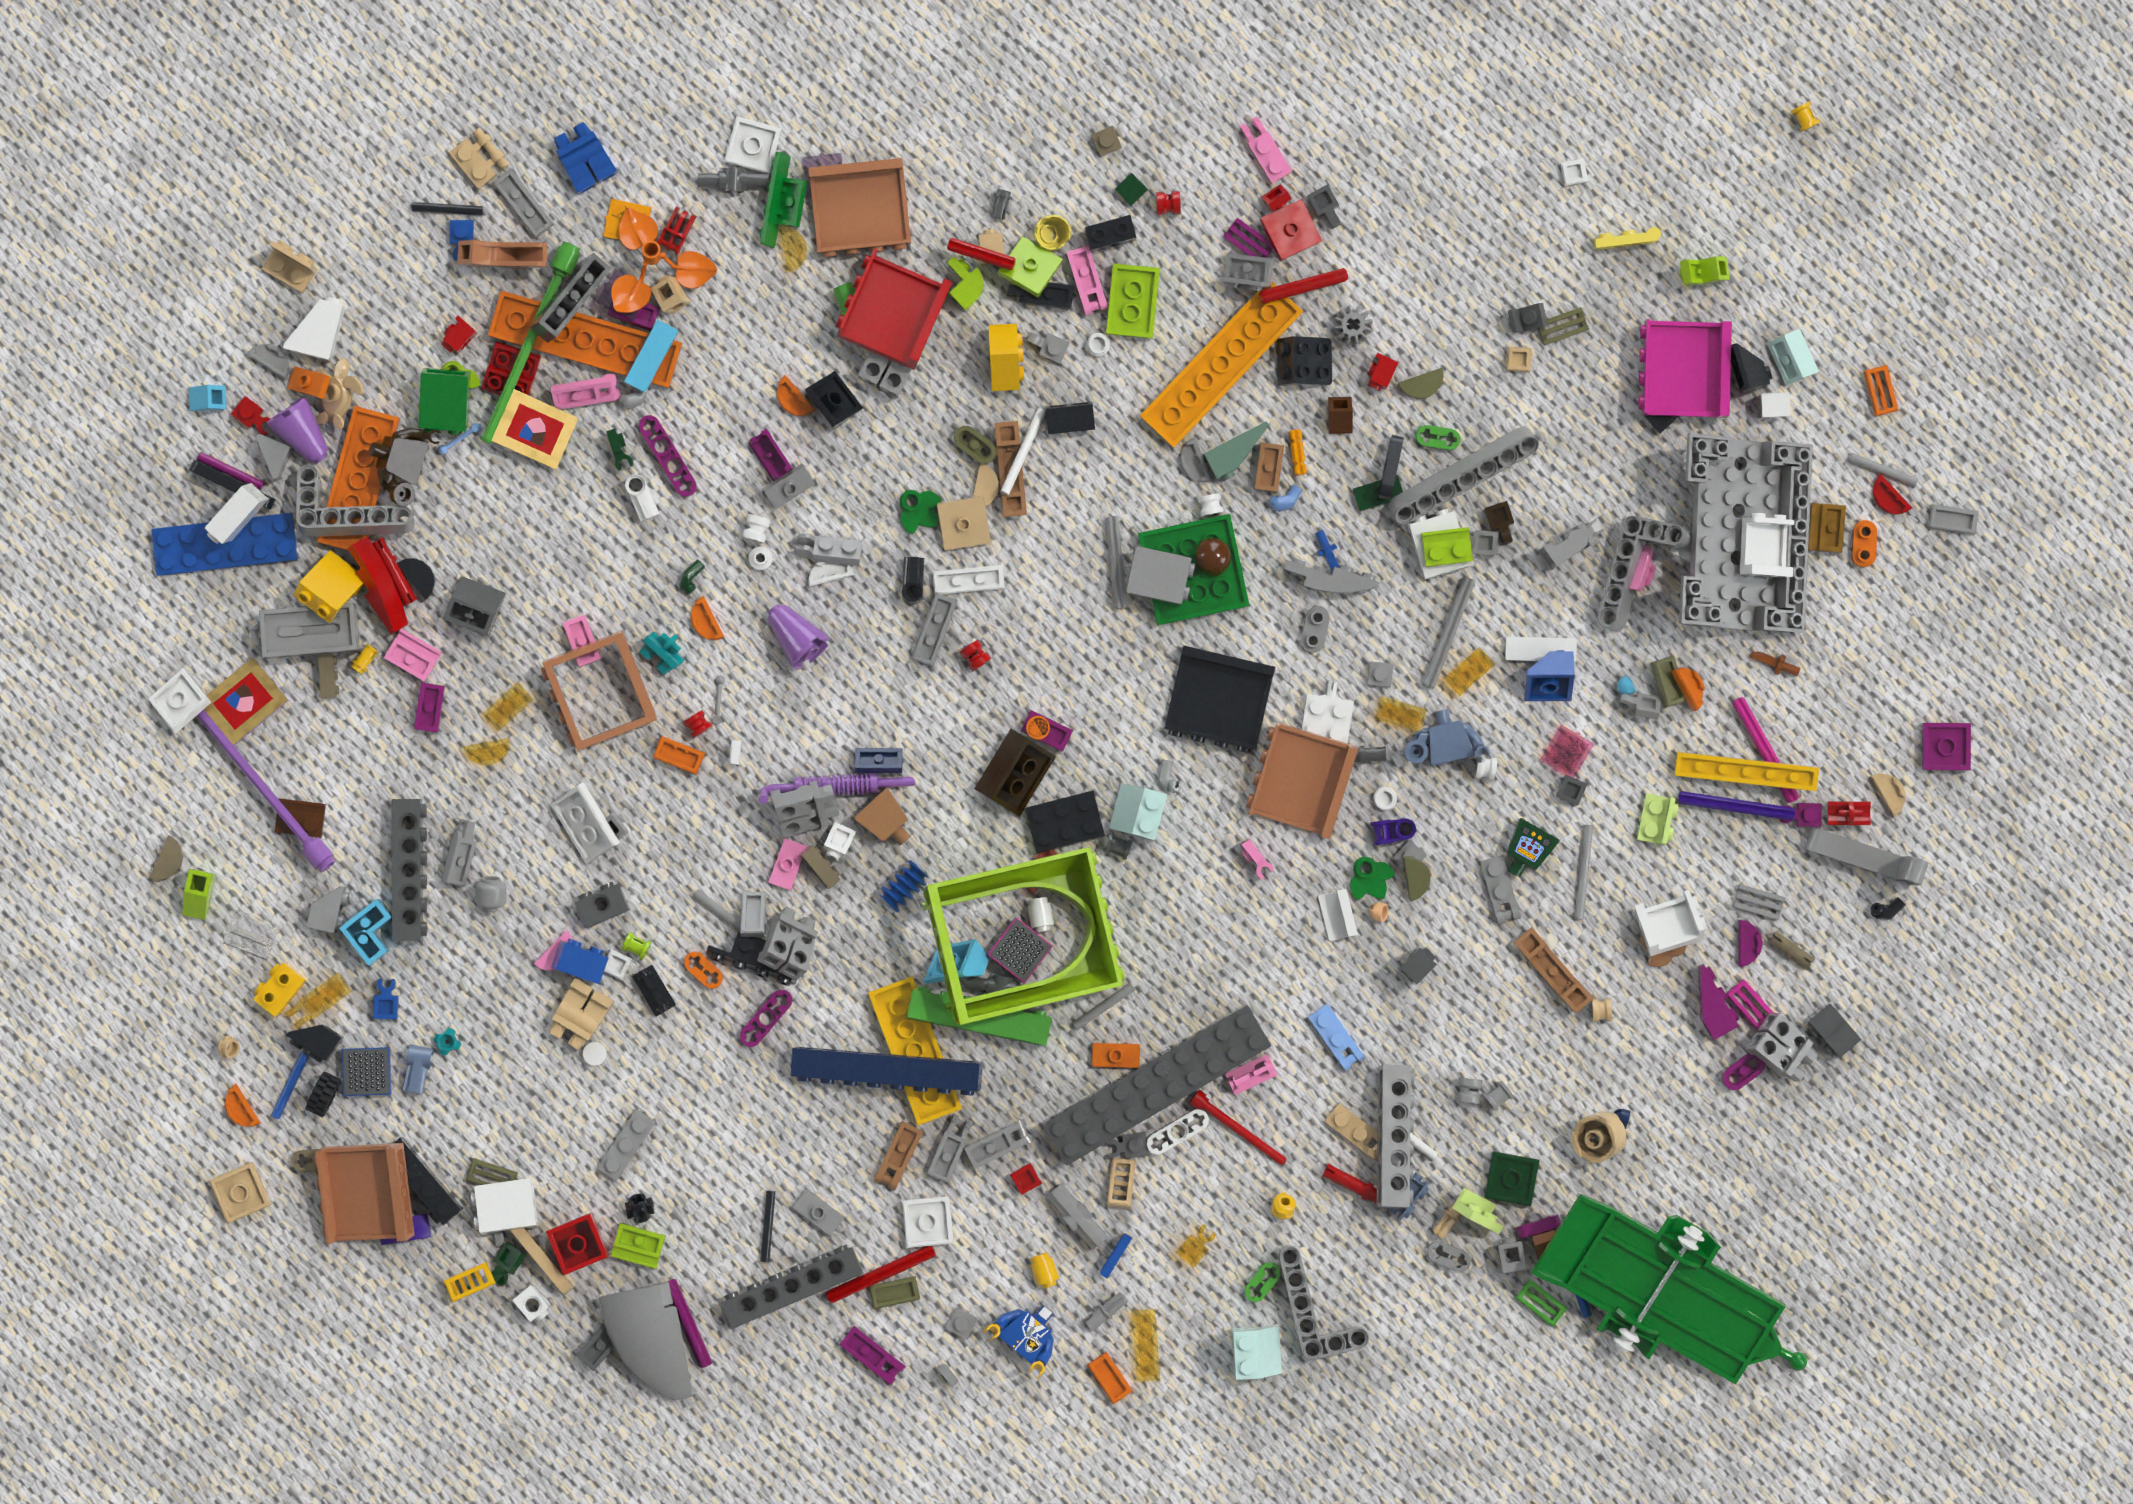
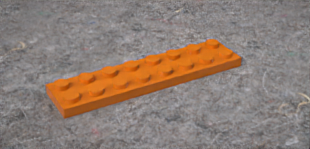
[488,290,682,389]

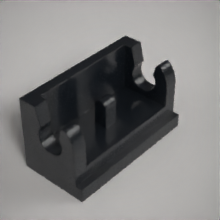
[1045,401,1095,434]

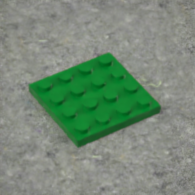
[1138,514,1250,626]

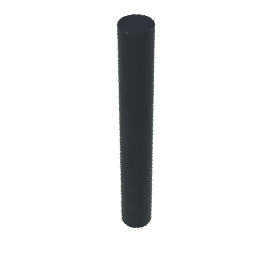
[412,202,483,216]
[760,1190,776,1262]

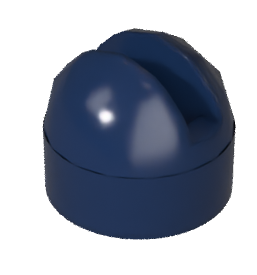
[1614,1109,1631,1129]

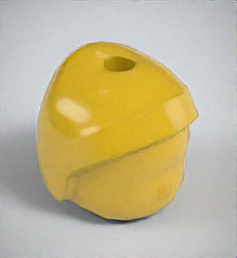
[1271,1192,1296,1220]

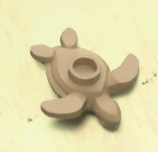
[314,358,364,429]

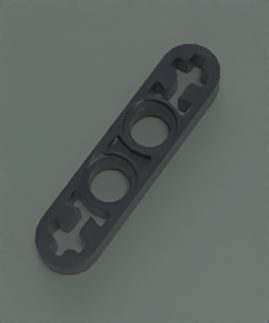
[189,460,276,510]

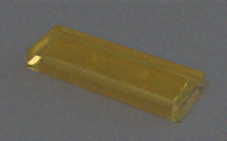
[1132,1309,1160,1382]

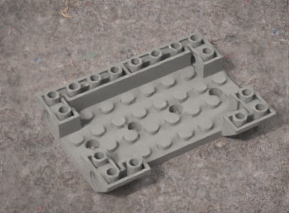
[1679,433,1813,633]

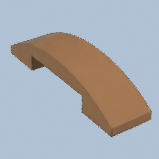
[995,421,1027,517]
[1514,927,1594,1014]

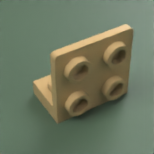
[262,240,317,293]

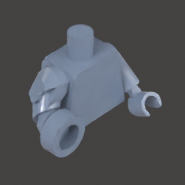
[1404,709,1491,766]

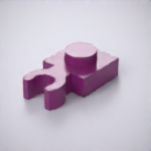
[1780,803,1822,827]

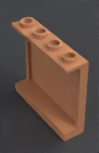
[808,158,911,257]
[1246,722,1358,839]
[314,1143,415,1245]

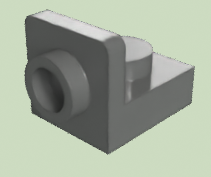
[1508,303,1548,333]

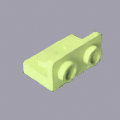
[1637,793,1678,845]
[1452,1188,1504,1234]

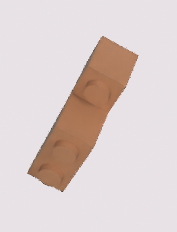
[457,240,547,269]

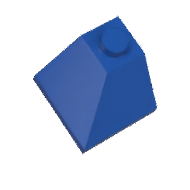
[1524,650,1575,701]

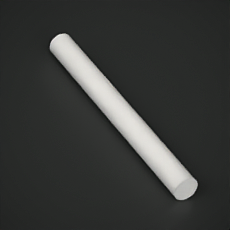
[1000,408,1046,496]

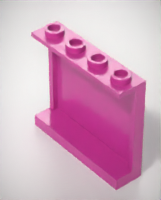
[1638,319,1732,418]

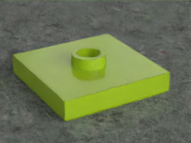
[998,236,1063,297]

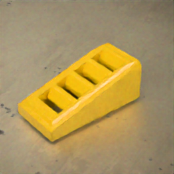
[443,1262,496,1302]

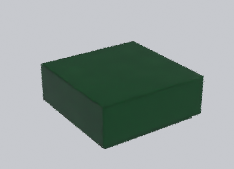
[1115,173,1148,206]

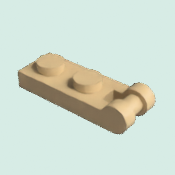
[1325,1103,1377,1162]

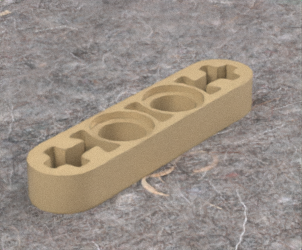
[510,1228,574,1295]

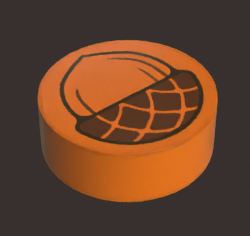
[1026,716,1050,740]

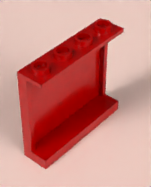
[835,248,952,370]

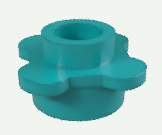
[433,1028,461,1055]

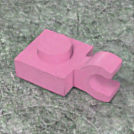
[1241,839,1274,880]

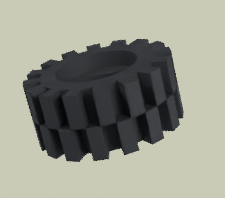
[305,1071,342,1118]

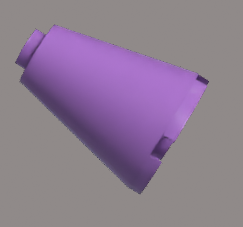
[267,396,328,464]
[767,604,830,670]

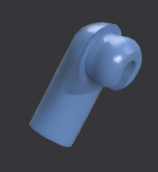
[1269,485,1302,511]

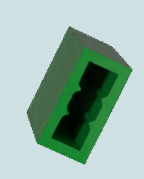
[418,368,471,435]

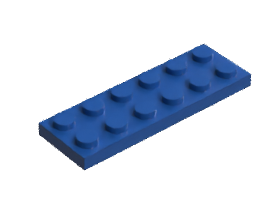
[152,513,298,576]

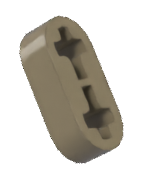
[291,1149,320,1172]

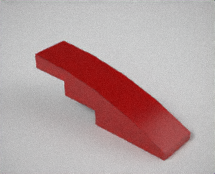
[347,536,409,634]

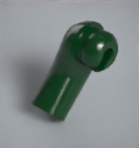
[679,560,705,595]

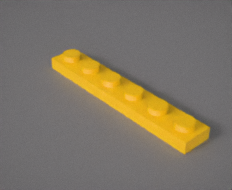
[1675,752,1819,791]

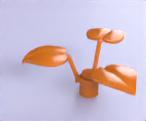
[611,207,717,313]

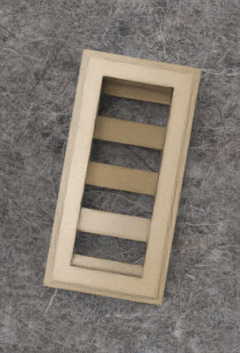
[1107,1158,1136,1210]

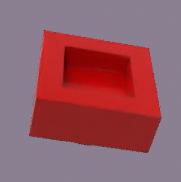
[1261,184,1292,212]
[1010,1163,1042,1195]

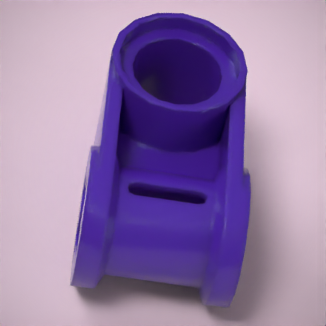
[1370,818,1416,846]

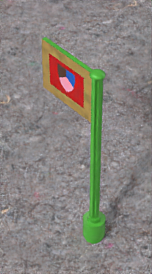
[480,241,580,470]

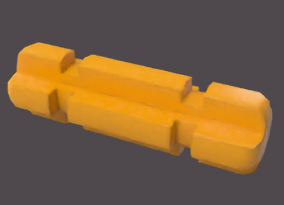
[1289,429,1307,476]

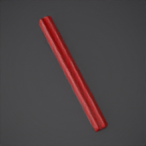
[826,1246,936,1303]

